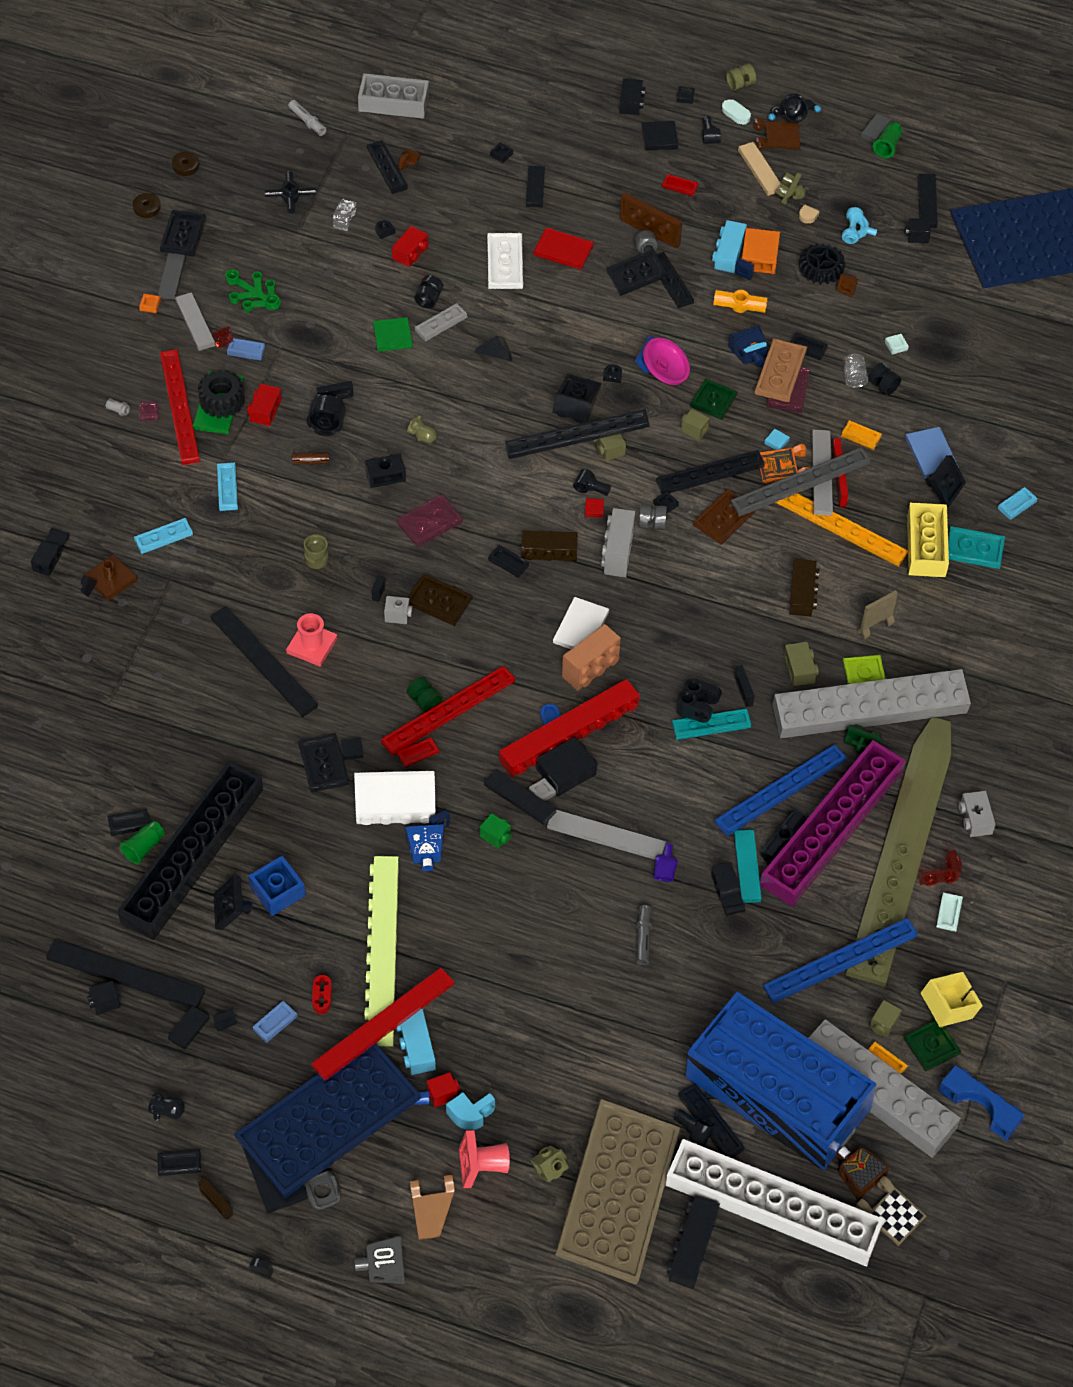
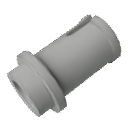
[106,398,130,416]

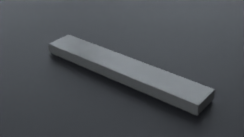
[812,429,833,516]
[547,810,666,860]

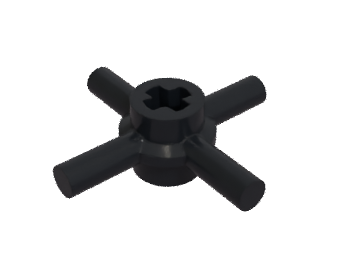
[265,171,316,213]

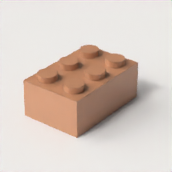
[562,624,621,691]

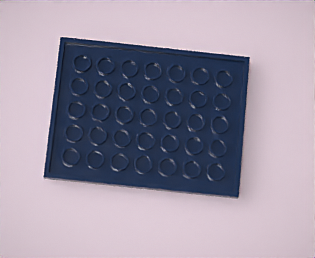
[950,188,1073,289]

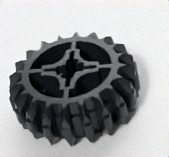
[799,243,845,285]

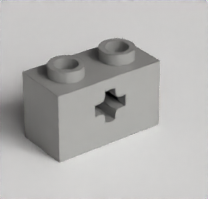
[959,791,995,837]

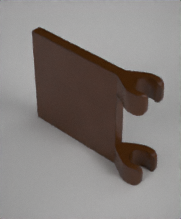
[753,118,800,150]

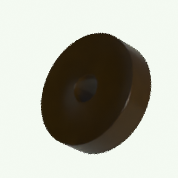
[172,152,199,176]
[133,193,161,218]

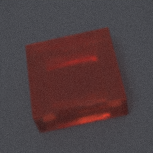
[213,326,234,348]

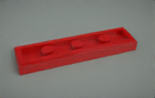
[832,438,848,507]

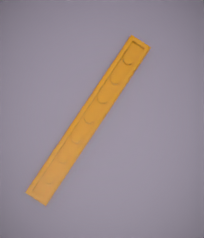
[775,493,908,567]

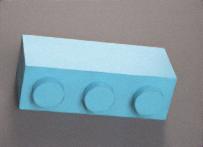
[712,220,747,273]
[396,1009,436,1075]

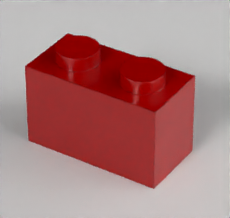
[392,226,429,267]
[247,384,282,426]

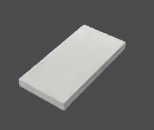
[488,233,523,289]

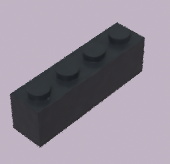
[666,1196,720,1289]

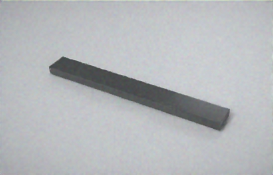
[731,447,870,517]

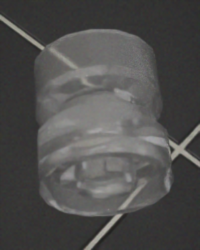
[843,354,868,388]

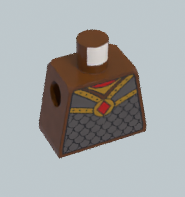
[836,1147,889,1200]

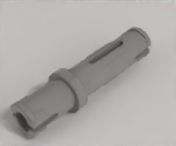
[288,100,326,136]

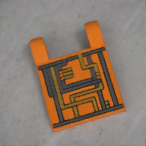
[760,444,810,483]

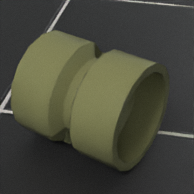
[726,63,756,91]
[304,534,329,569]

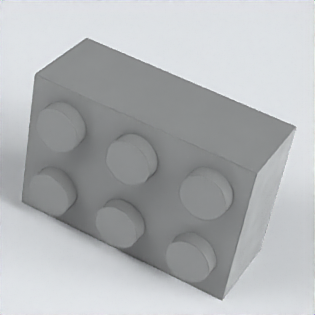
[601,508,635,577]

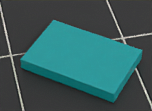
[948,526,1005,569]

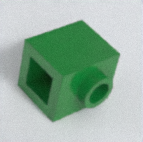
[480,813,511,849]

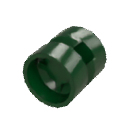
[407,677,442,713]

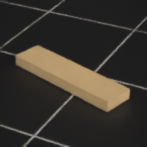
[738,142,781,196]

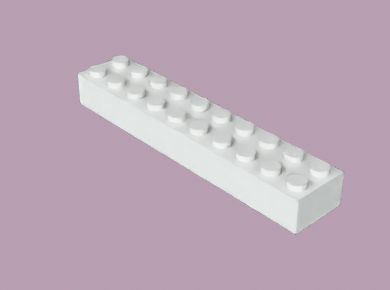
[666,1139,884,1267]

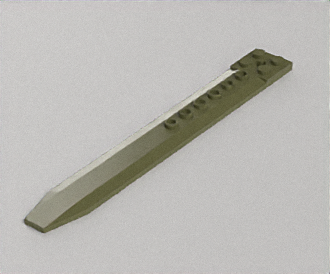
[846,717,951,987]

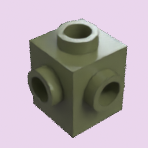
[530,1146,569,1182]

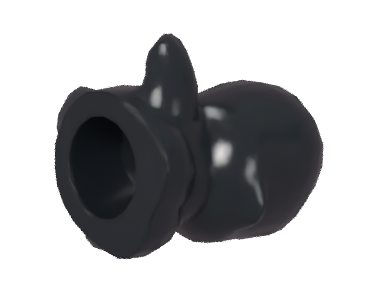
[148,1093,185,1121]

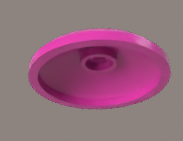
[643,338,690,385]

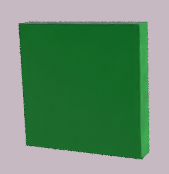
[373,317,413,352]

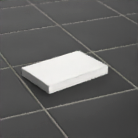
[553,597,609,649]

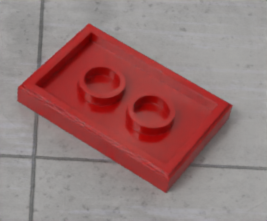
[534,227,594,270]

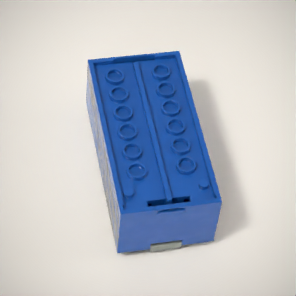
[686,992,877,1171]

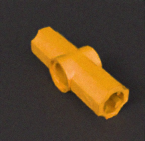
[713,290,768,313]

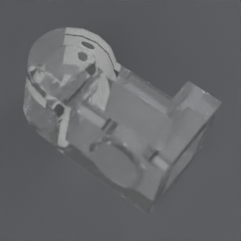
[333,199,357,231]

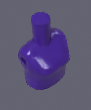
[653,844,678,882]

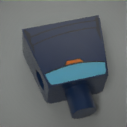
[728,325,768,367]

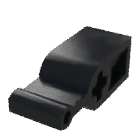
[31,528,69,576]
[711,862,746,916]

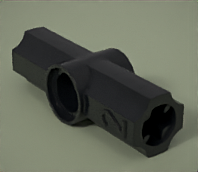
[761,811,807,864]

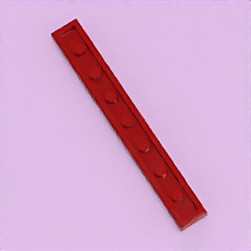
[160,349,200,465]
[381,666,515,756]
[312,968,454,1081]

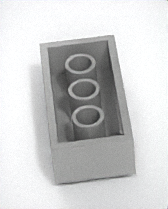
[358,74,429,119]

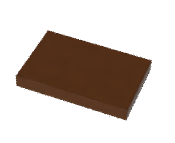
[693,489,756,545]

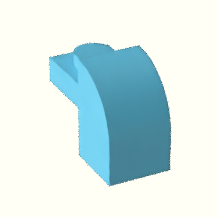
[446,1093,495,1130]

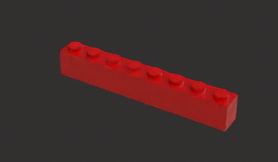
[499,679,640,777]

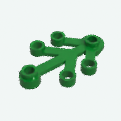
[225,269,281,312]

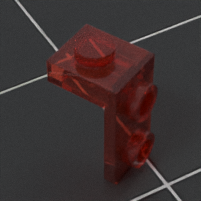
[919,850,962,886]

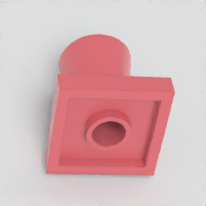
[286,613,338,667]
[458,1130,510,1188]

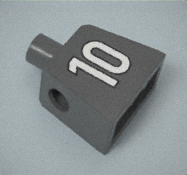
[354,1236,405,1284]

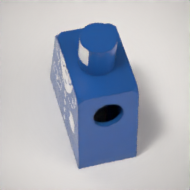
[406,824,444,871]

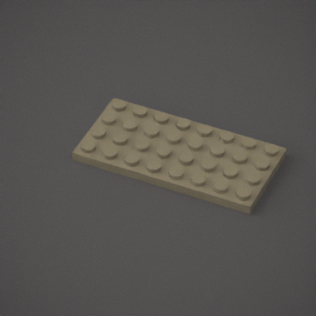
[555,1099,680,1284]

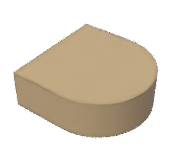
[799,204,819,223]

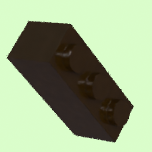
[521,530,578,562]
[789,558,820,617]

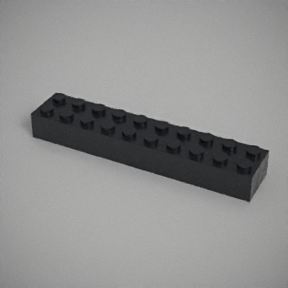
[118,761,263,940]

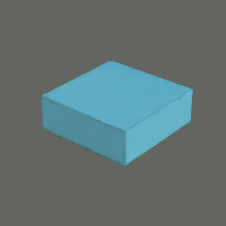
[764,429,790,450]

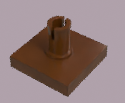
[84,555,137,601]

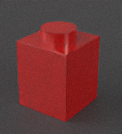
[427,1073,460,1107]

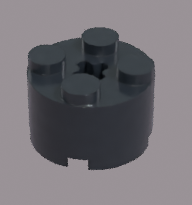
[307,394,346,436]

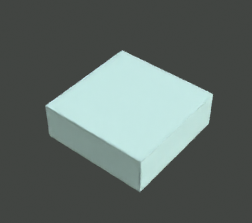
[885,334,908,355]

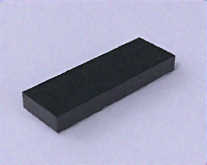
[526,166,545,208]

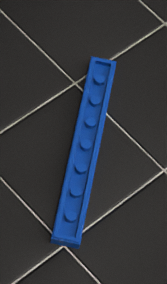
[715,744,847,836]
[763,918,918,1004]

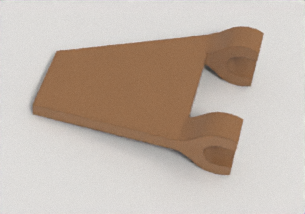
[410,1175,455,1240]

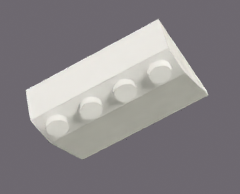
[354,771,435,825]

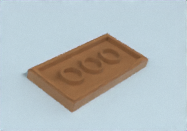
[755,338,807,403]

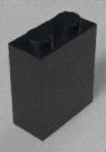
[536,737,598,796]

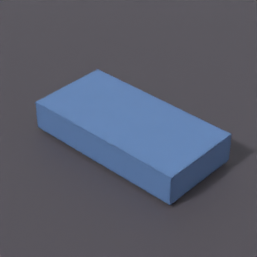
[227,338,266,361]
[252,1001,297,1043]

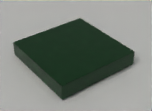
[690,379,738,420]
[903,1020,961,1072]

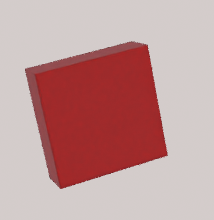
[585,498,604,518]

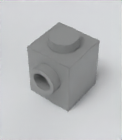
[384,596,413,624]

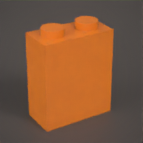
[742,228,780,274]

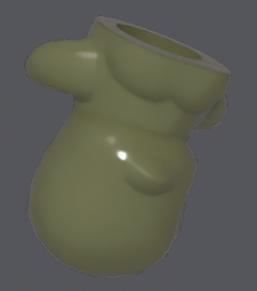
[407,415,437,443]

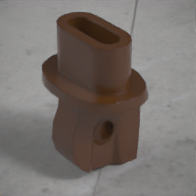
[398,149,421,170]

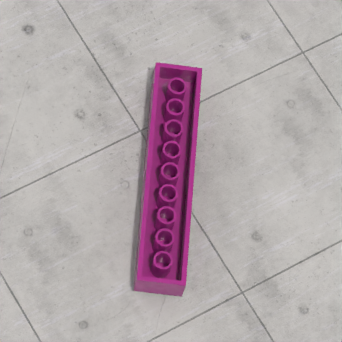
[760,740,906,907]

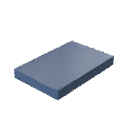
[905,427,958,479]

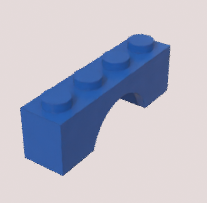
[938,1065,1024,1141]

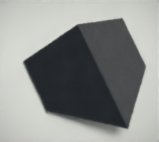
[475,336,513,361]

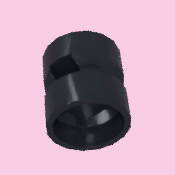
[414,275,443,309]
[868,363,902,396]

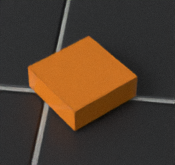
[139,294,161,313]

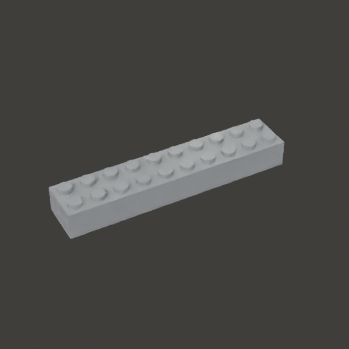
[772,669,971,739]

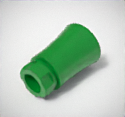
[873,122,903,158]
[120,821,165,865]

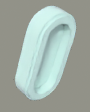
[722,100,751,124]

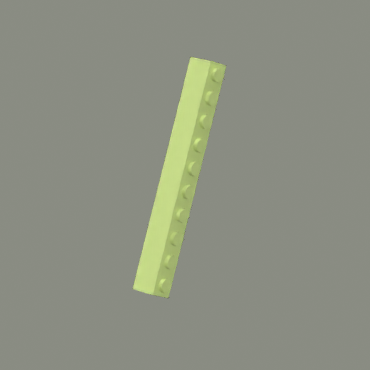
[365,856,399,1046]

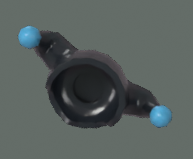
[768,93,821,123]

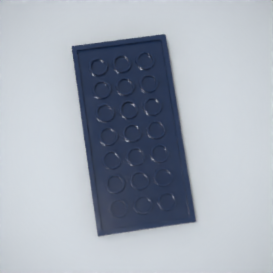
[234,1043,421,1198]

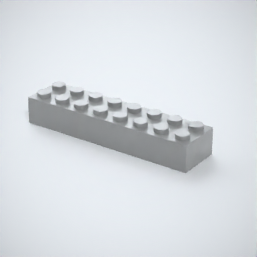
[809,1019,961,1158]

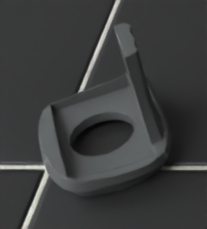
[305,1171,341,1210]

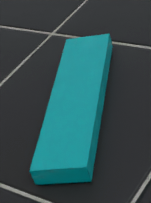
[672,708,751,740]
[734,830,762,903]

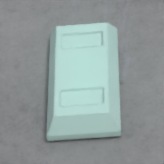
[936,892,963,932]

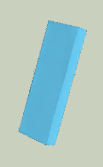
[217,462,238,511]
[134,518,193,554]

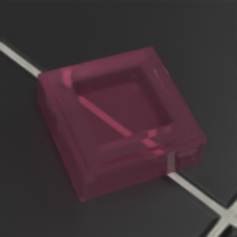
[140,402,158,421]

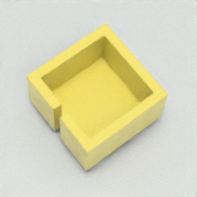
[921,972,983,1027]

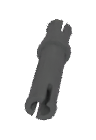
[636,905,652,965]

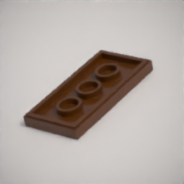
[620,193,682,248]

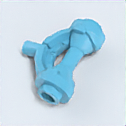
[842,207,877,244]

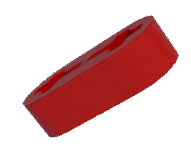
[312,975,332,1014]

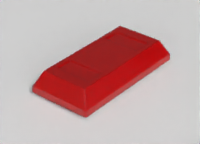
[662,174,699,196]
[397,737,440,768]

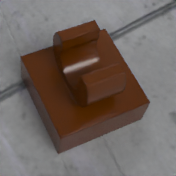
[836,273,859,296]

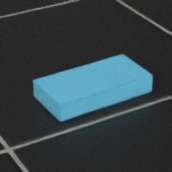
[998,487,1037,520]

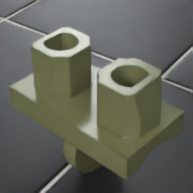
[776,172,805,204]

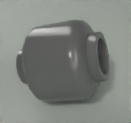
[635,230,658,254]

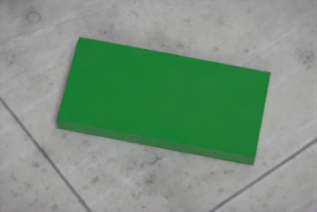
[193,371,244,434]

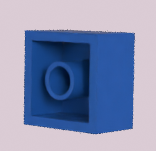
[248,856,305,916]

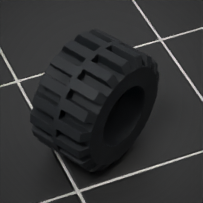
[198,370,245,418]

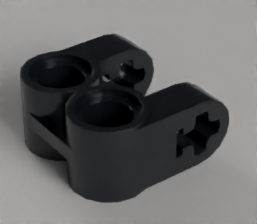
[676,679,722,723]

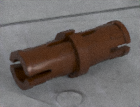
[292,451,329,466]

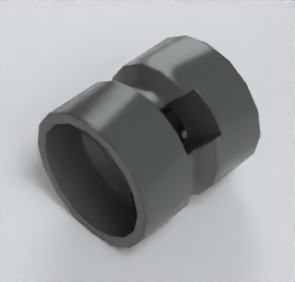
[639,504,667,530]

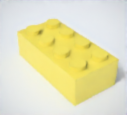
[907,503,949,577]

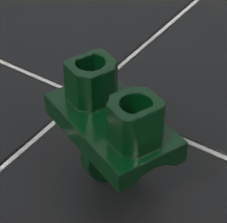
[844,724,882,754]

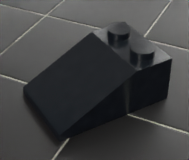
[552,374,602,423]

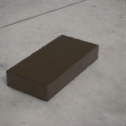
[198,1178,233,1220]

